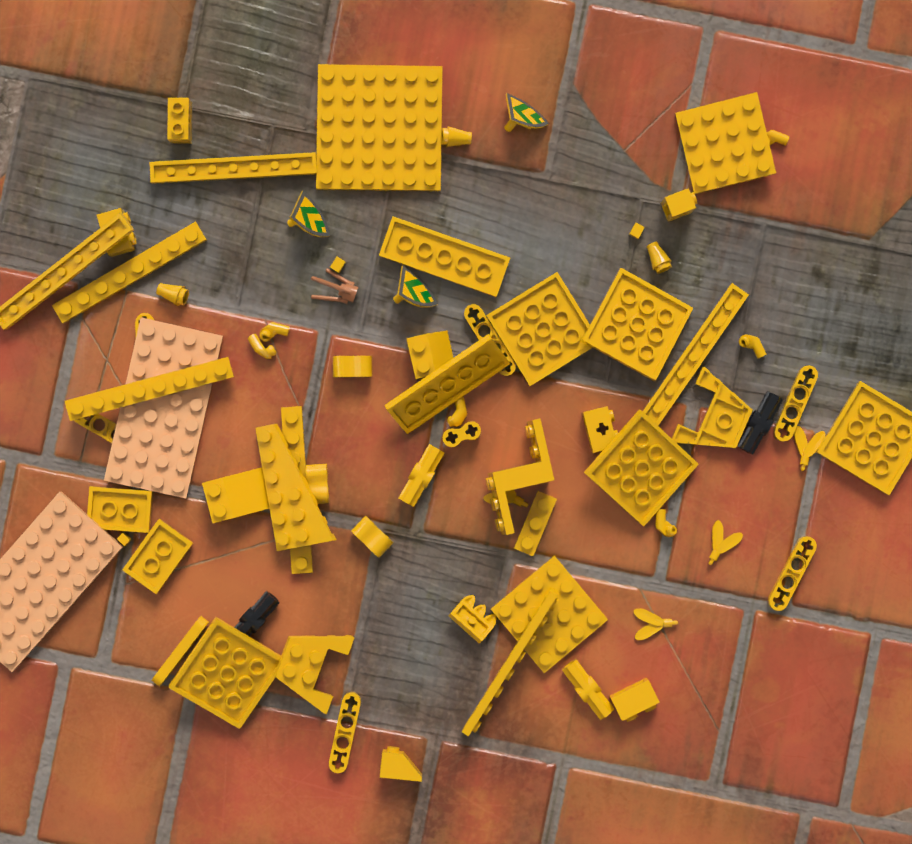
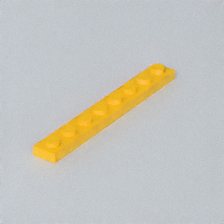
[149,152,317,184]
[0,213,134,330]
[52,221,207,324]
[643,283,749,425]
[64,357,234,421]
[281,406,313,574]
[462,588,559,736]

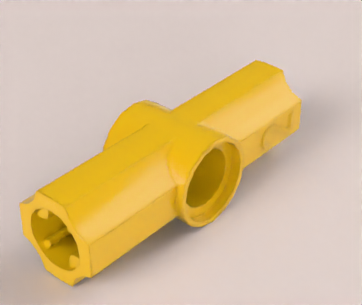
[399,444,444,507]
[562,659,614,720]

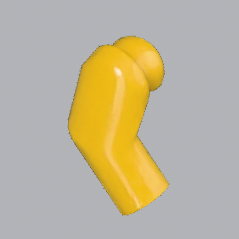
[767,130,789,146]
[259,322,290,342]
[248,334,277,359]
[739,334,767,359]
[447,397,467,427]
[655,509,677,537]

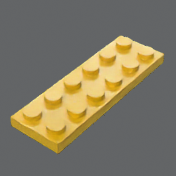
[379,216,510,297]
[385,334,510,434]

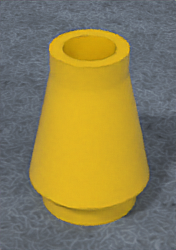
[441,126,472,147]
[646,241,672,274]
[156,283,189,306]

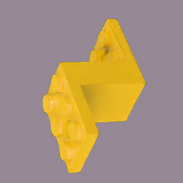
[485,418,554,535]

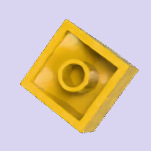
[406,330,454,380]

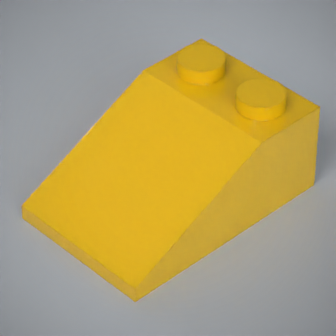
[202,467,269,523]

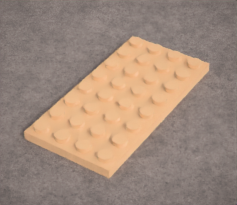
[104,317,223,498]
[0,491,123,672]

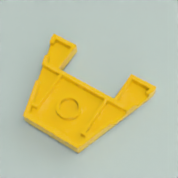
[671,367,753,448]
[274,635,355,714]

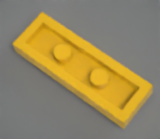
[514,491,557,556]

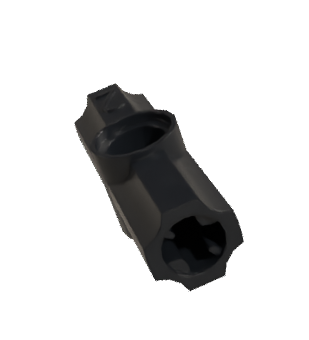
[737,391,783,455]
[234,591,280,637]

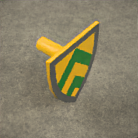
[504,93,549,132]
[287,191,330,237]
[393,266,438,308]

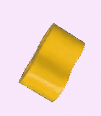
[333,356,372,378]
[442,421,481,447]
[306,464,329,504]
[351,515,394,558]

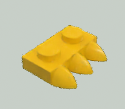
[448,595,496,644]

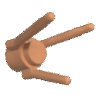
[311,268,358,304]

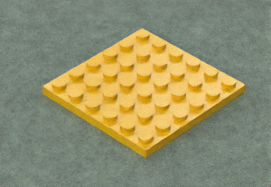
[316,64,443,192]

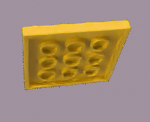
[675,92,776,194]
[581,268,693,381]
[486,272,593,386]
[816,381,912,495]
[584,409,699,526]
[490,555,608,673]
[169,617,281,729]

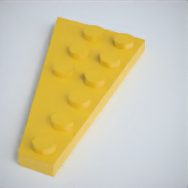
[255,424,337,551]

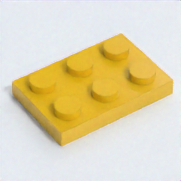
[87,486,153,533]
[122,519,193,594]

